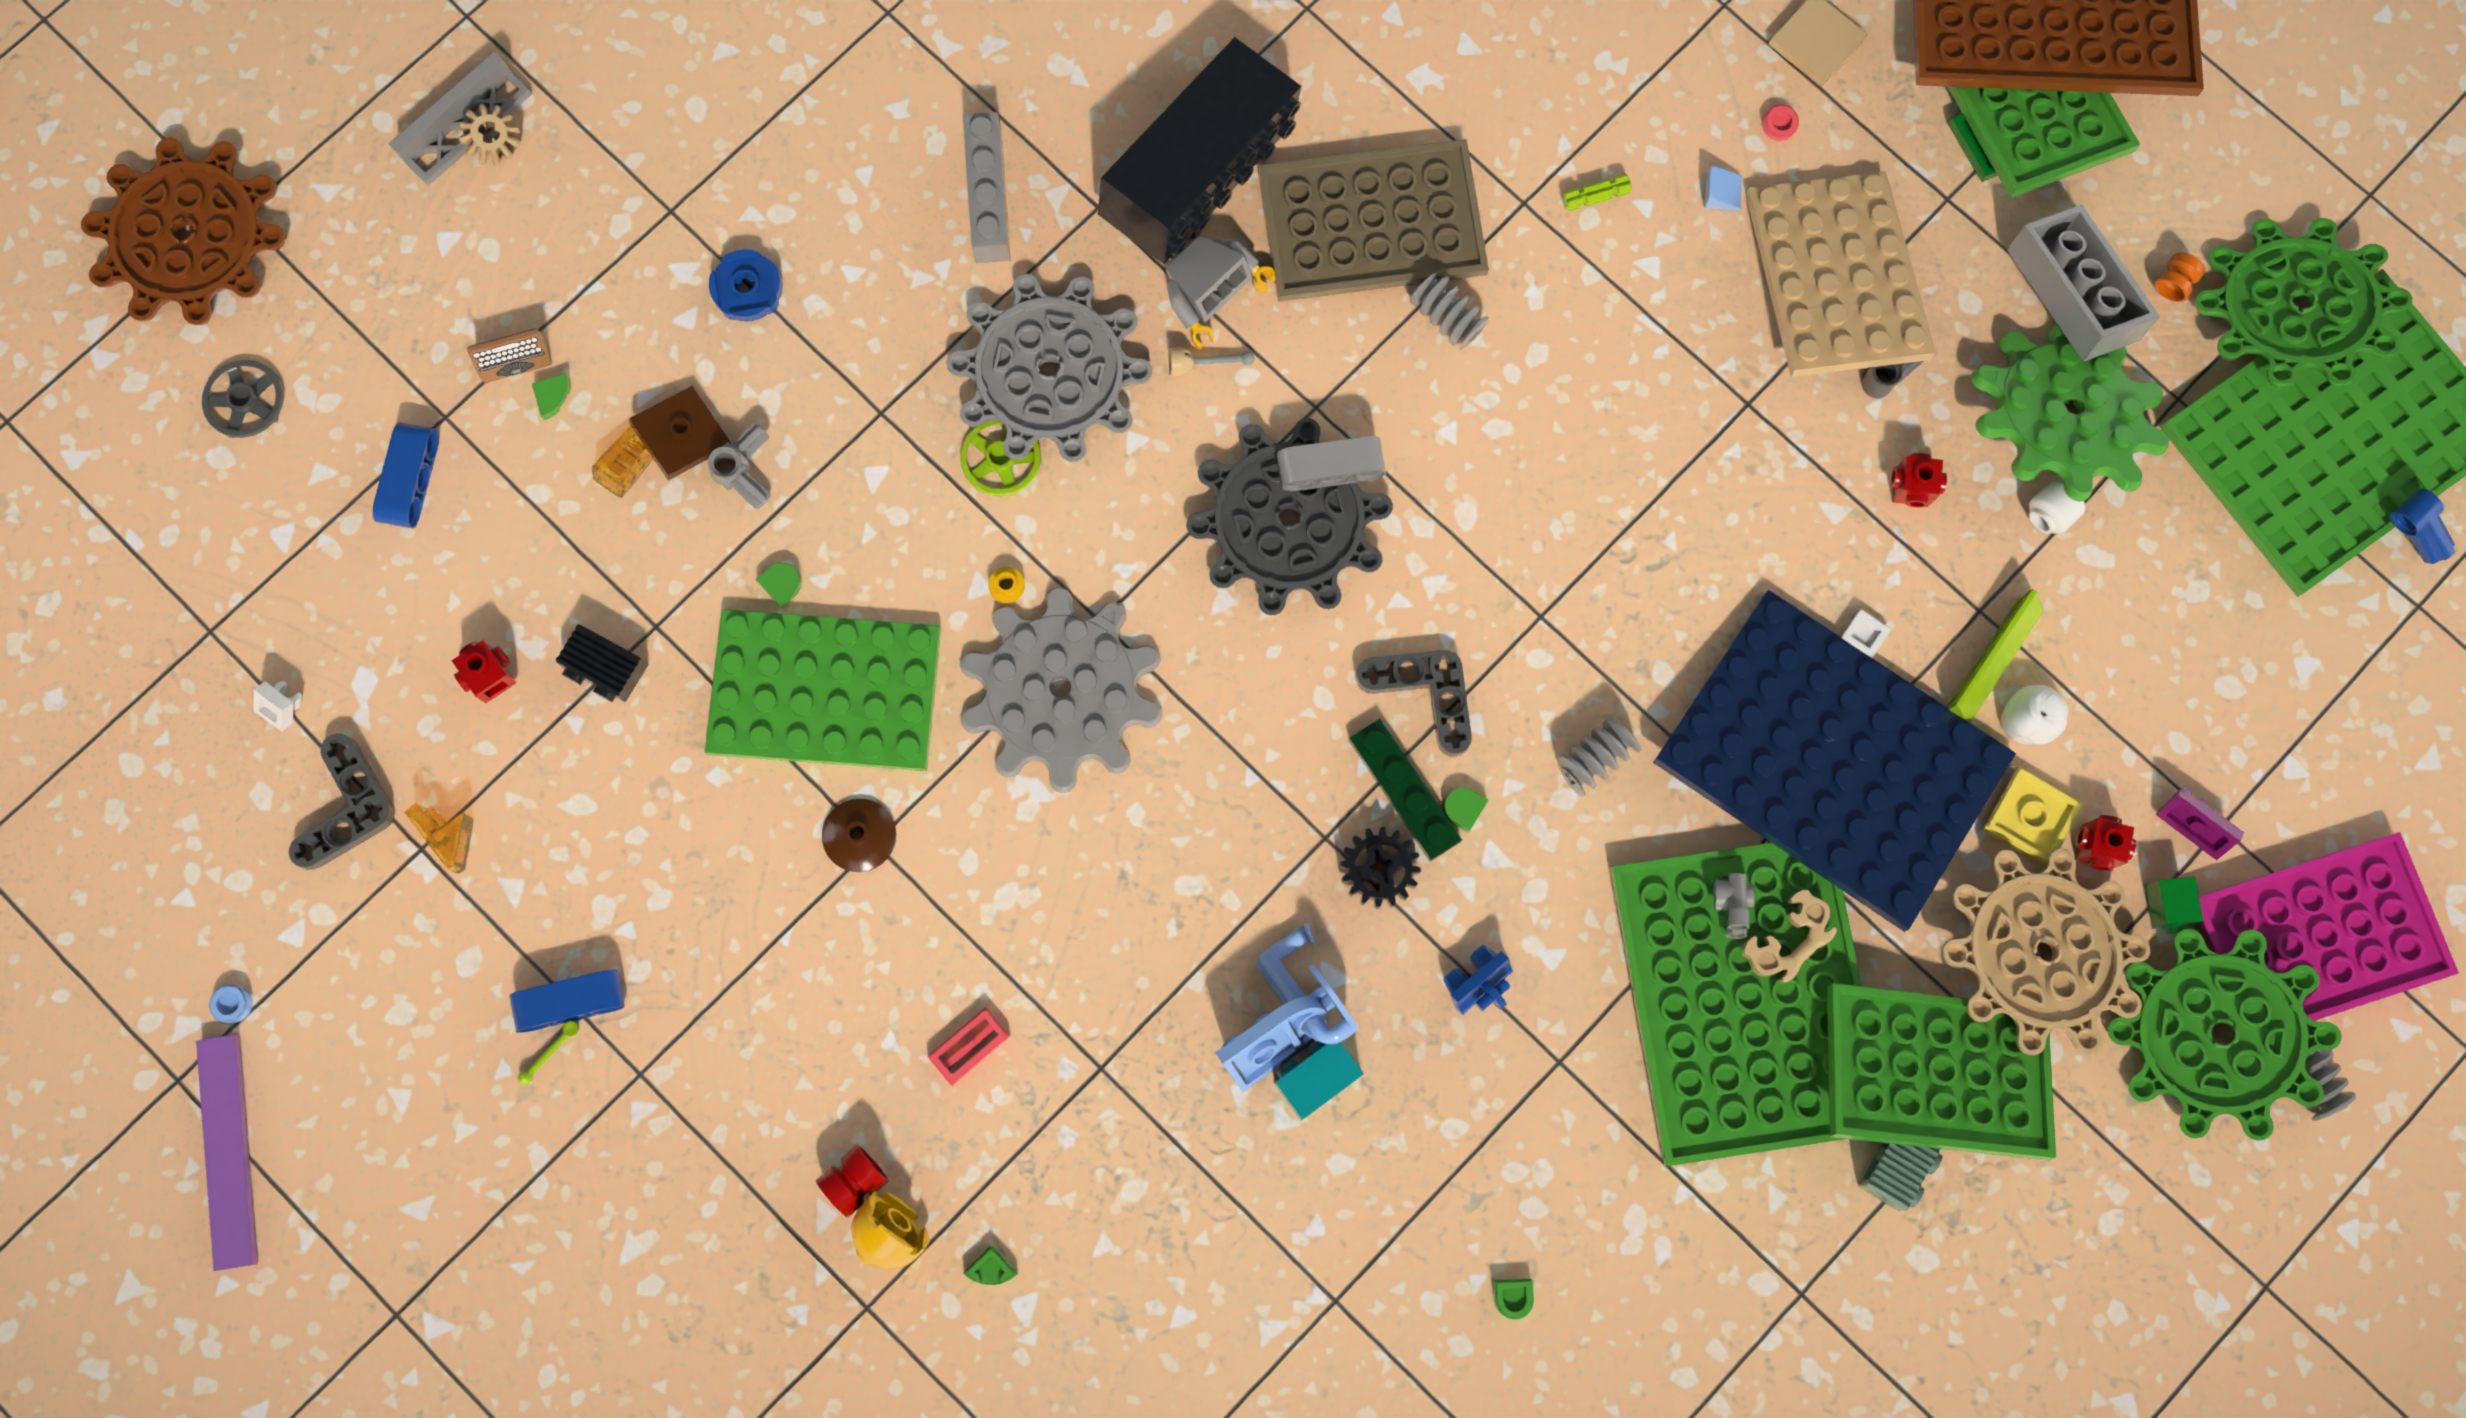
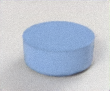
[209,985,252,1023]

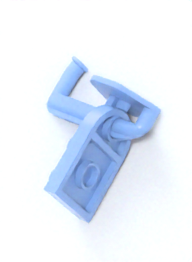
[1215,922,1359,1092]

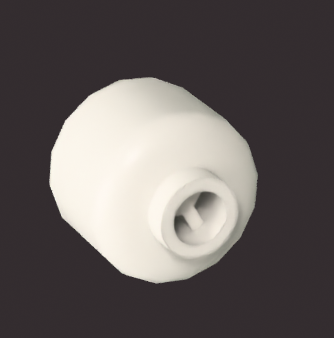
[2029,481,2085,534]

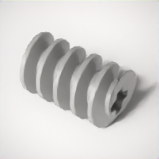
[1410,273,1489,350]
[1557,718,1641,797]
[2305,1050,2356,1121]

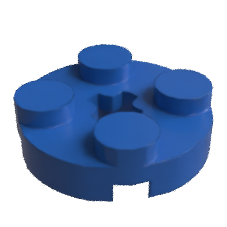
[709,249,782,322]

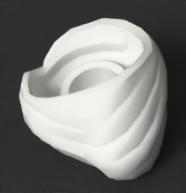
[2001,685,2068,745]

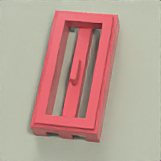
[927,1007,1010,1086]

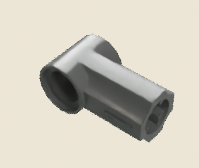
[1861,361,1924,398]

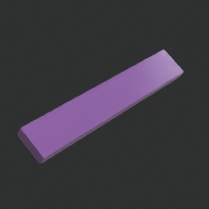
[196,1035,257,1271]

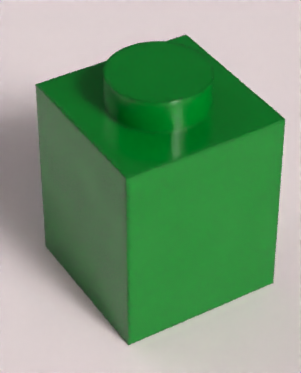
[2145,876,2203,934]

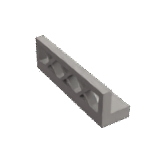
[389,51,532,186]

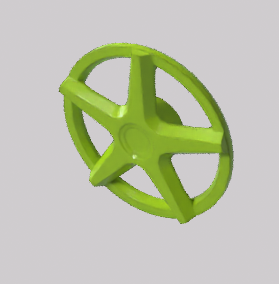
[960,420,1041,496]

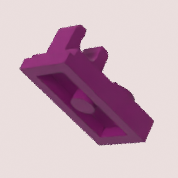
[2156,786,2244,861]

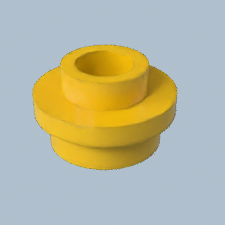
[988,567,1025,603]

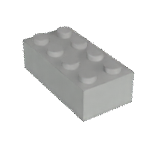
[2007,205,2160,362]

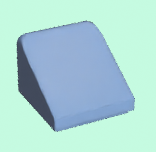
[1705,166,1742,211]

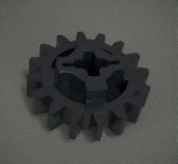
[1339,827,1421,909]

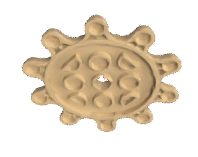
[1942,849,2151,1056]

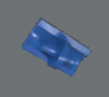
[1443,945,1513,1015]

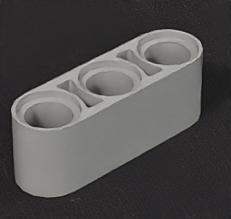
[1277,436,1386,491]

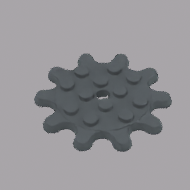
[1186,418,1393,615]

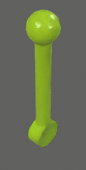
[518,1021,579,1085]

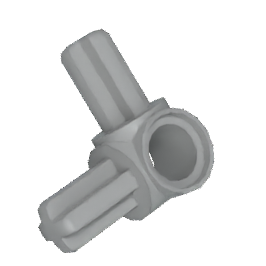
[708,423,771,509]

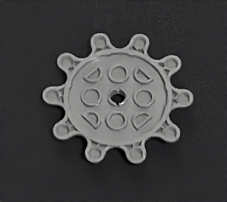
[946,274,1152,462]
[960,587,1162,793]

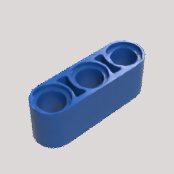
[372,422,439,529]
[509,969,625,1033]

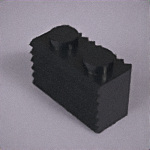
[555,624,648,702]

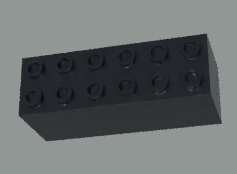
[1097,37,1302,264]

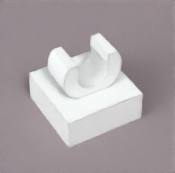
[254,681,302,732]

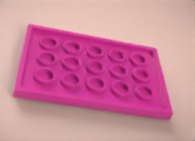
[2198,832,2459,1021]

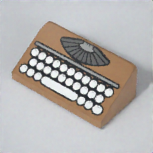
[467,328,552,383]

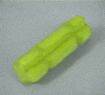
[1563,174,1632,211]

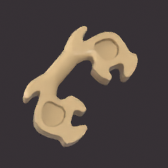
[1741,890,1837,983]

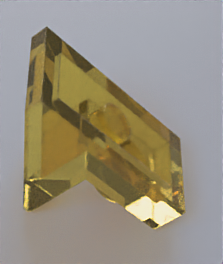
[404,803,474,874]

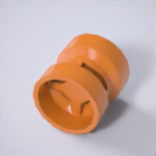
[2154,252,2205,303]

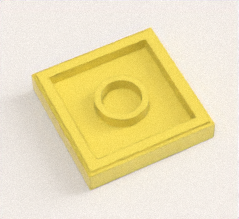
[1981,766,2084,868]

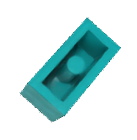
[1275,1041,1364,1121]

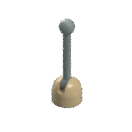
[1168,347,1255,376]

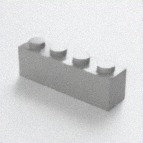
[963,112,1011,263]

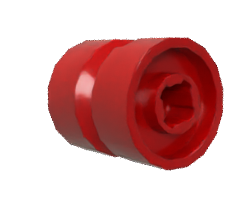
[816,1144,889,1218]

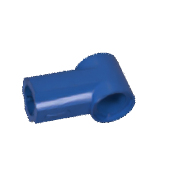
[2390,488,2456,564]

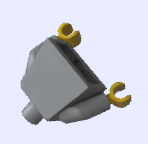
[1166,236,1275,350]

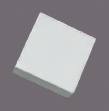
[1841,609,1891,658]

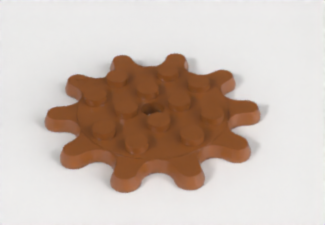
[81,137,285,325]

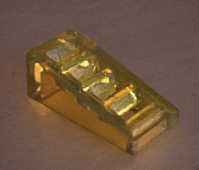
[592,426,653,498]

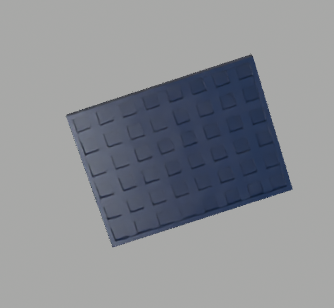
[1653,589,2016,932]

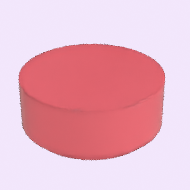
[1762,104,1799,141]

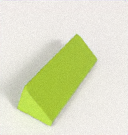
[1947,589,2043,723]

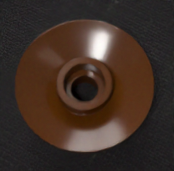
[822,799,897,872]

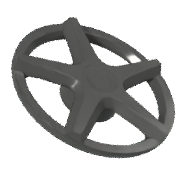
[202,360,284,438]

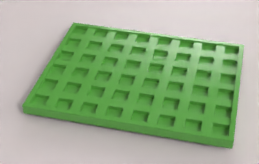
[2160,269,2466,597]

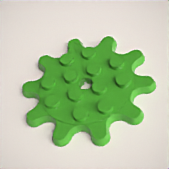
[2195,218,2412,388]
[1971,324,2169,502]
[2108,929,2342,1141]

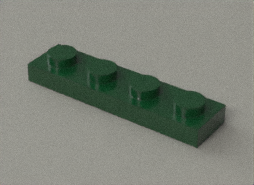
[1348,718,1462,862]

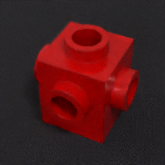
[1890,453,1947,508]
[451,640,517,704]
[2075,815,2136,871]

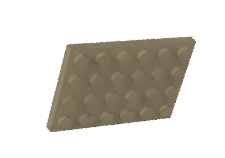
[1259,139,1489,302]

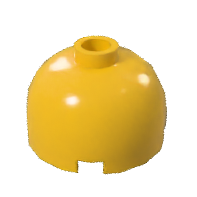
[851,1191,929,1270]

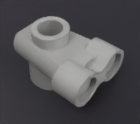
[1714,873,1754,939]

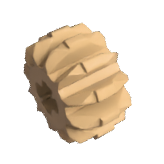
[459,104,520,166]

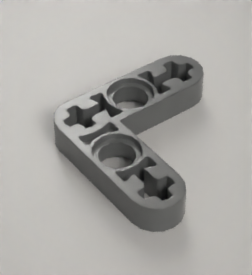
[1356,650,1472,757]
[289,734,395,870]

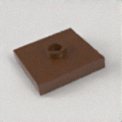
[629,386,731,480]

